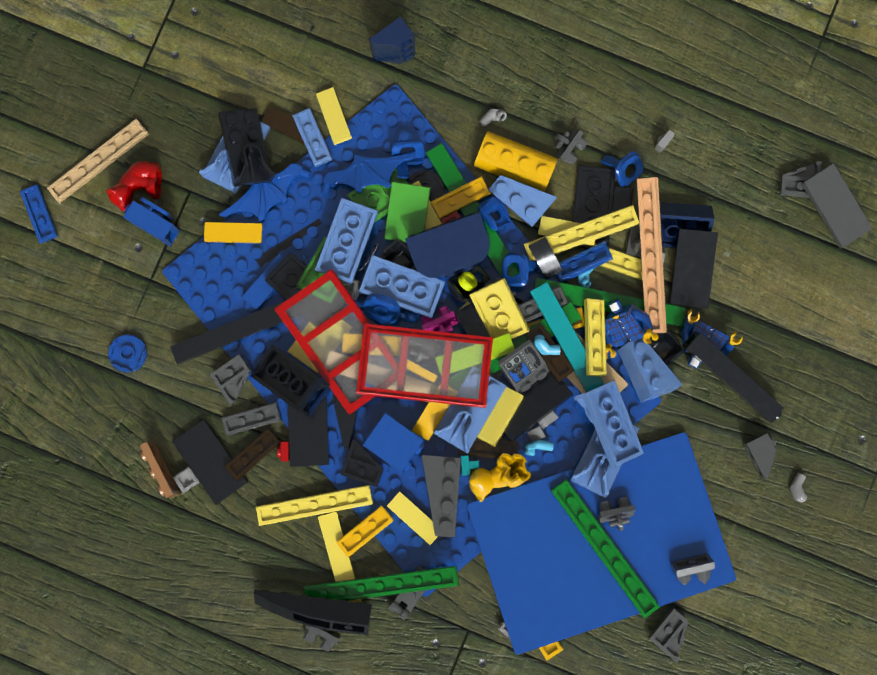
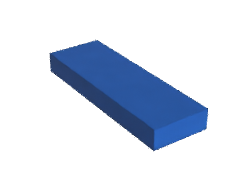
[20,184,59,244]
[557,241,613,283]
[242,254,285,310]

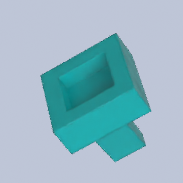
[460,455,479,476]

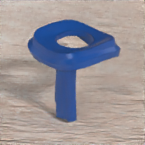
[391,140,424,179]
[601,152,643,187]
[478,197,510,231]
[502,253,539,286]

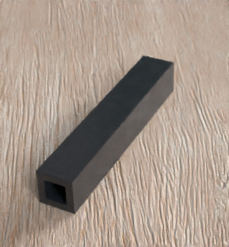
[682,331,784,423]

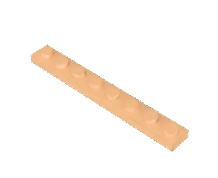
[637,177,667,333]

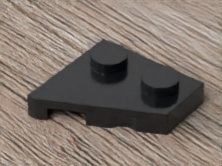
[340,439,384,487]

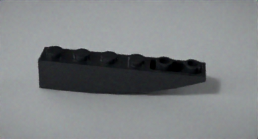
[254,590,372,635]

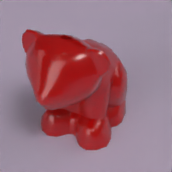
[106,161,162,211]

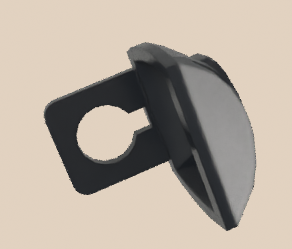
[381,239,417,270]
[447,265,490,302]
[649,330,686,366]

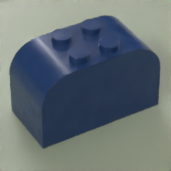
[405,210,490,278]

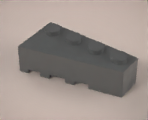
[422,455,461,538]

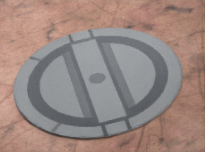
[358,242,378,271]

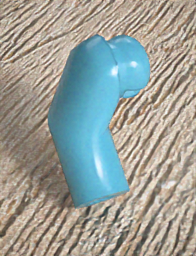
[577,268,595,288]
[533,335,560,355]
[524,440,554,456]

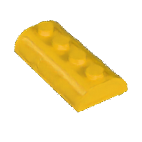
[474,131,558,192]

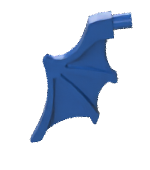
[321,152,415,195]
[219,164,311,223]

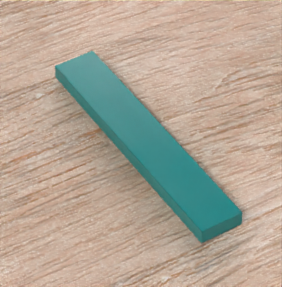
[530,282,604,392]

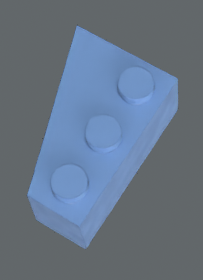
[488,175,557,227]
[618,338,683,403]

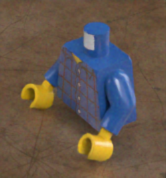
[605,299,658,359]
[681,309,743,369]

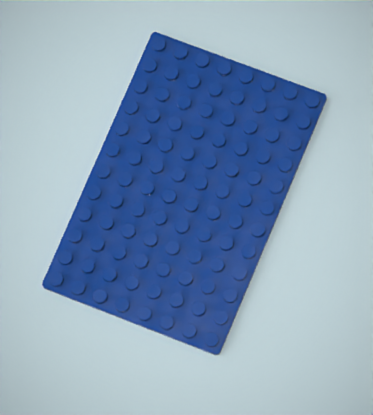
[467,432,736,655]

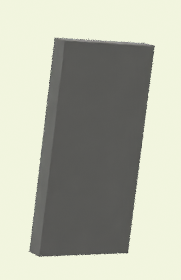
[801,163,872,248]

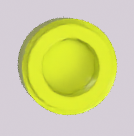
[458,271,477,291]

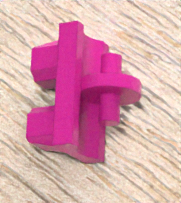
[421,306,458,333]

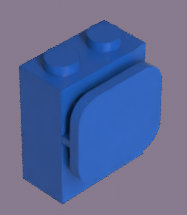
[123,197,180,247]
[363,413,425,473]

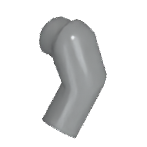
[479,109,507,127]
[790,472,807,503]

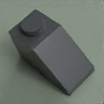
[743,433,777,479]

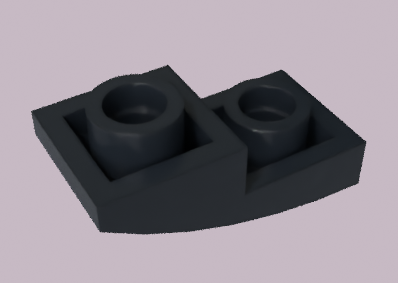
[529,237,563,280]
[454,304,490,345]

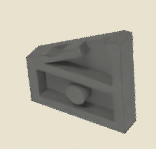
[779,161,822,198]
[210,353,252,405]
[647,607,689,663]

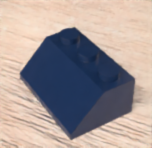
[369,17,416,64]
[659,202,714,248]

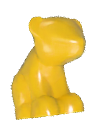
[469,453,531,502]

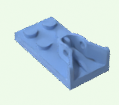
[199,121,271,194]
[315,198,378,284]
[359,255,445,319]
[434,366,506,454]
[574,380,644,468]
[570,425,640,498]

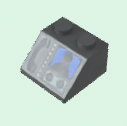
[498,340,550,393]

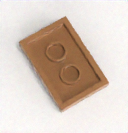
[140,442,181,498]

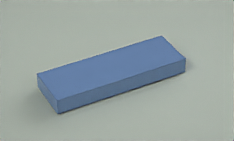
[292,108,332,167]

